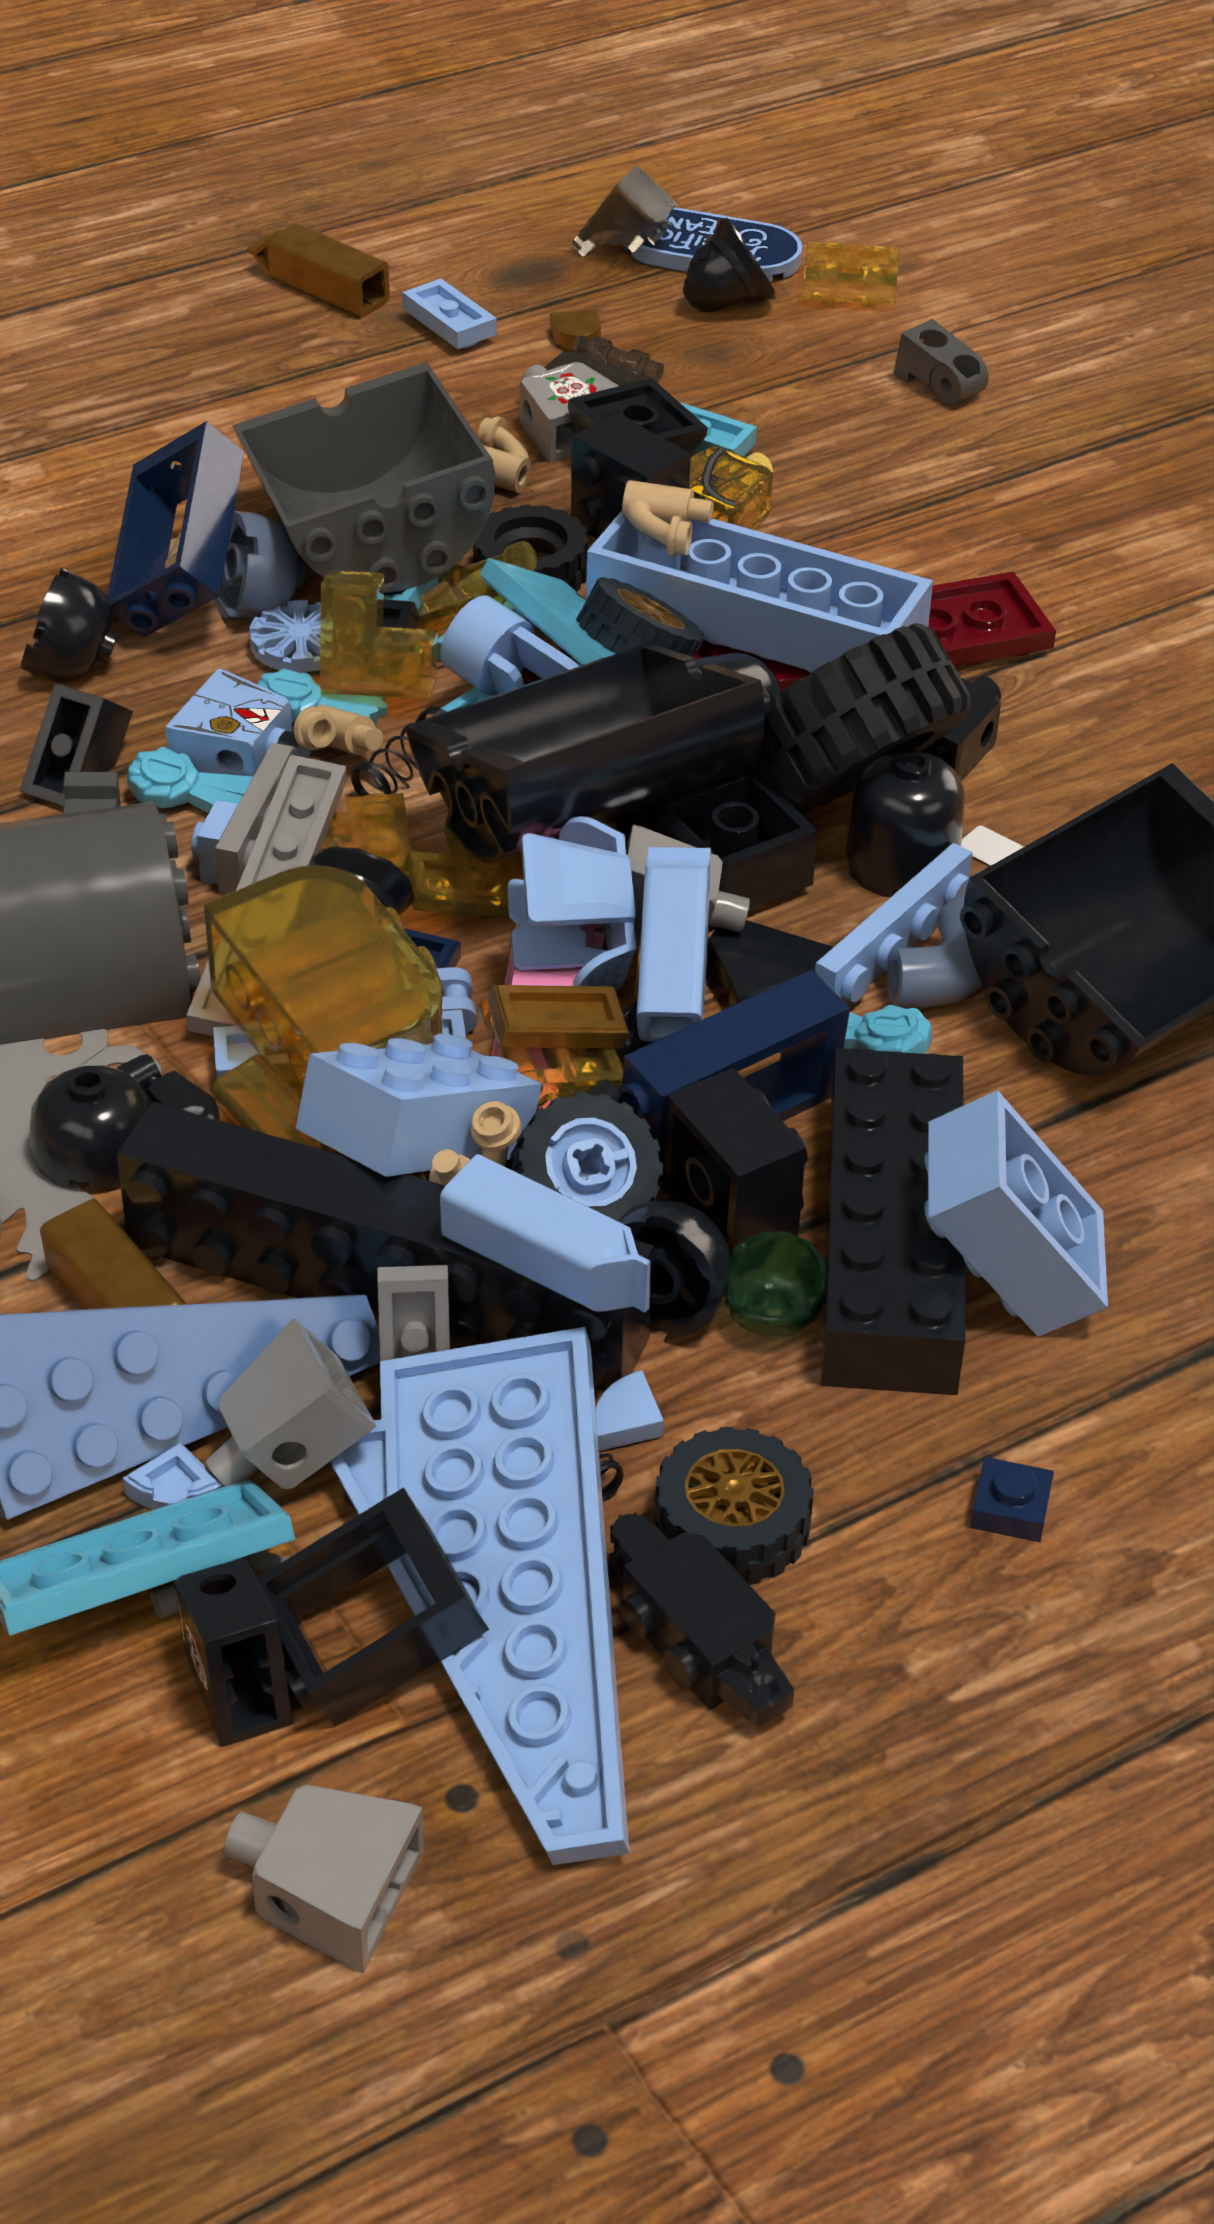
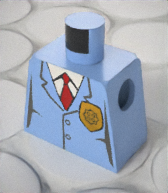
[165,668,311,776]

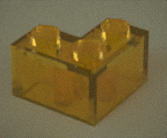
[320,570,438,699]

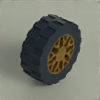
[576,577,705,657]
[654,1427,814,1585]

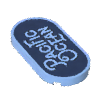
[623,207,802,282]

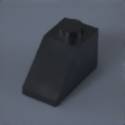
[20,683,133,806]

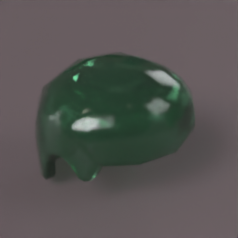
[724,1232,827,1338]

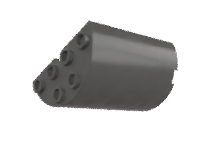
[232,362,495,593]
[0,802,200,1045]

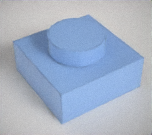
[191,800,238,884]

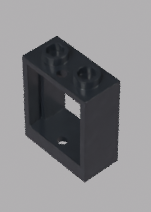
[257,1487,489,1726]

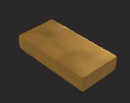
[488,985,629,1048]

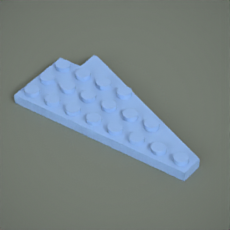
[329,1327,630,1865]

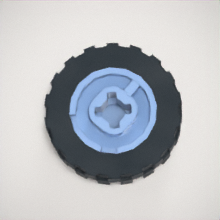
[508,1092,663,1221]

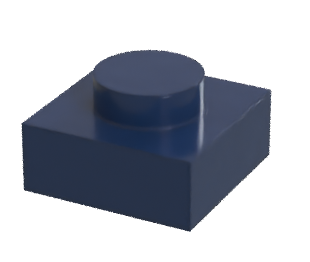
[970,1457,1054,1542]

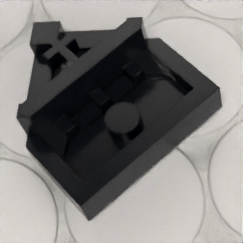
[706,920,833,1006]

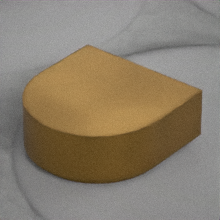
[550,309,601,351]

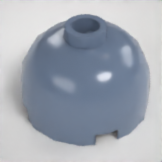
[214,511,306,621]

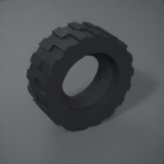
[473,504,589,594]

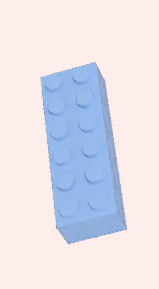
[587,511,933,673]

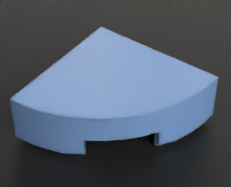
[595,1370,664,1451]
[123,1442,223,1510]

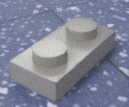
[378,1265,450,1361]

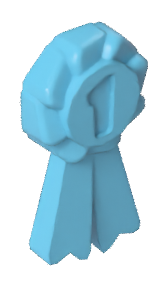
[257,668,388,725]
[126,747,254,813]
[844,1005,933,1054]

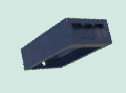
[107,421,244,638]
[619,969,850,1182]

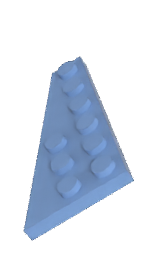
[0,1295,381,1520]

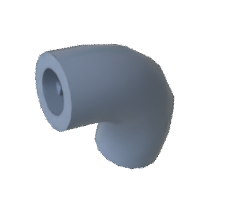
[887,895,984,1008]

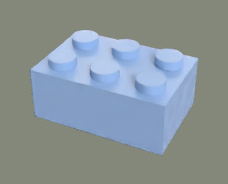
[295,1034,542,1177]
[924,1090,1108,1337]

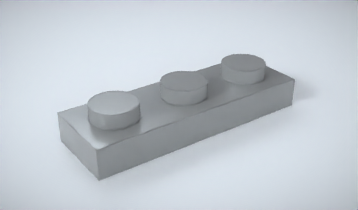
[215,743,294,896]

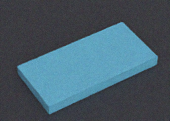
[479,558,615,665]
[0,1479,295,1636]

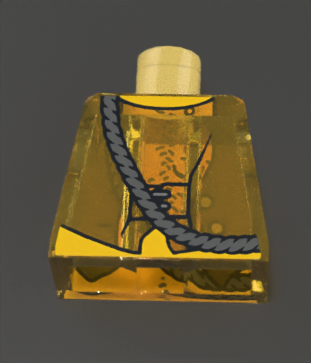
[690,447,773,530]

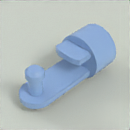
[440,595,581,695]

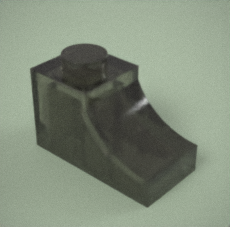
[571,165,678,257]

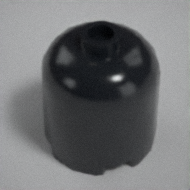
[845,750,965,898]

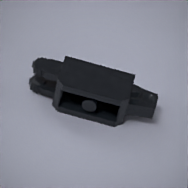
[609,1512,794,1728]

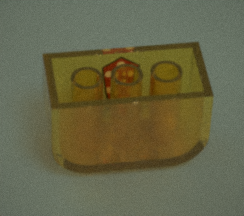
[204,865,443,1153]

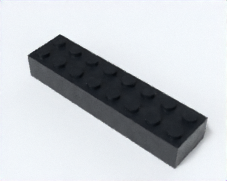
[117,1101,654,1391]

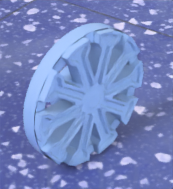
[249,600,351,673]

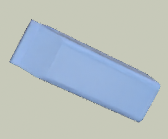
[636,847,711,1042]
[440,1154,650,1312]

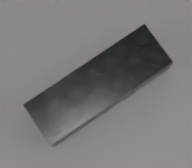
[821,1048,966,1395]

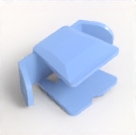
[507,816,636,990]

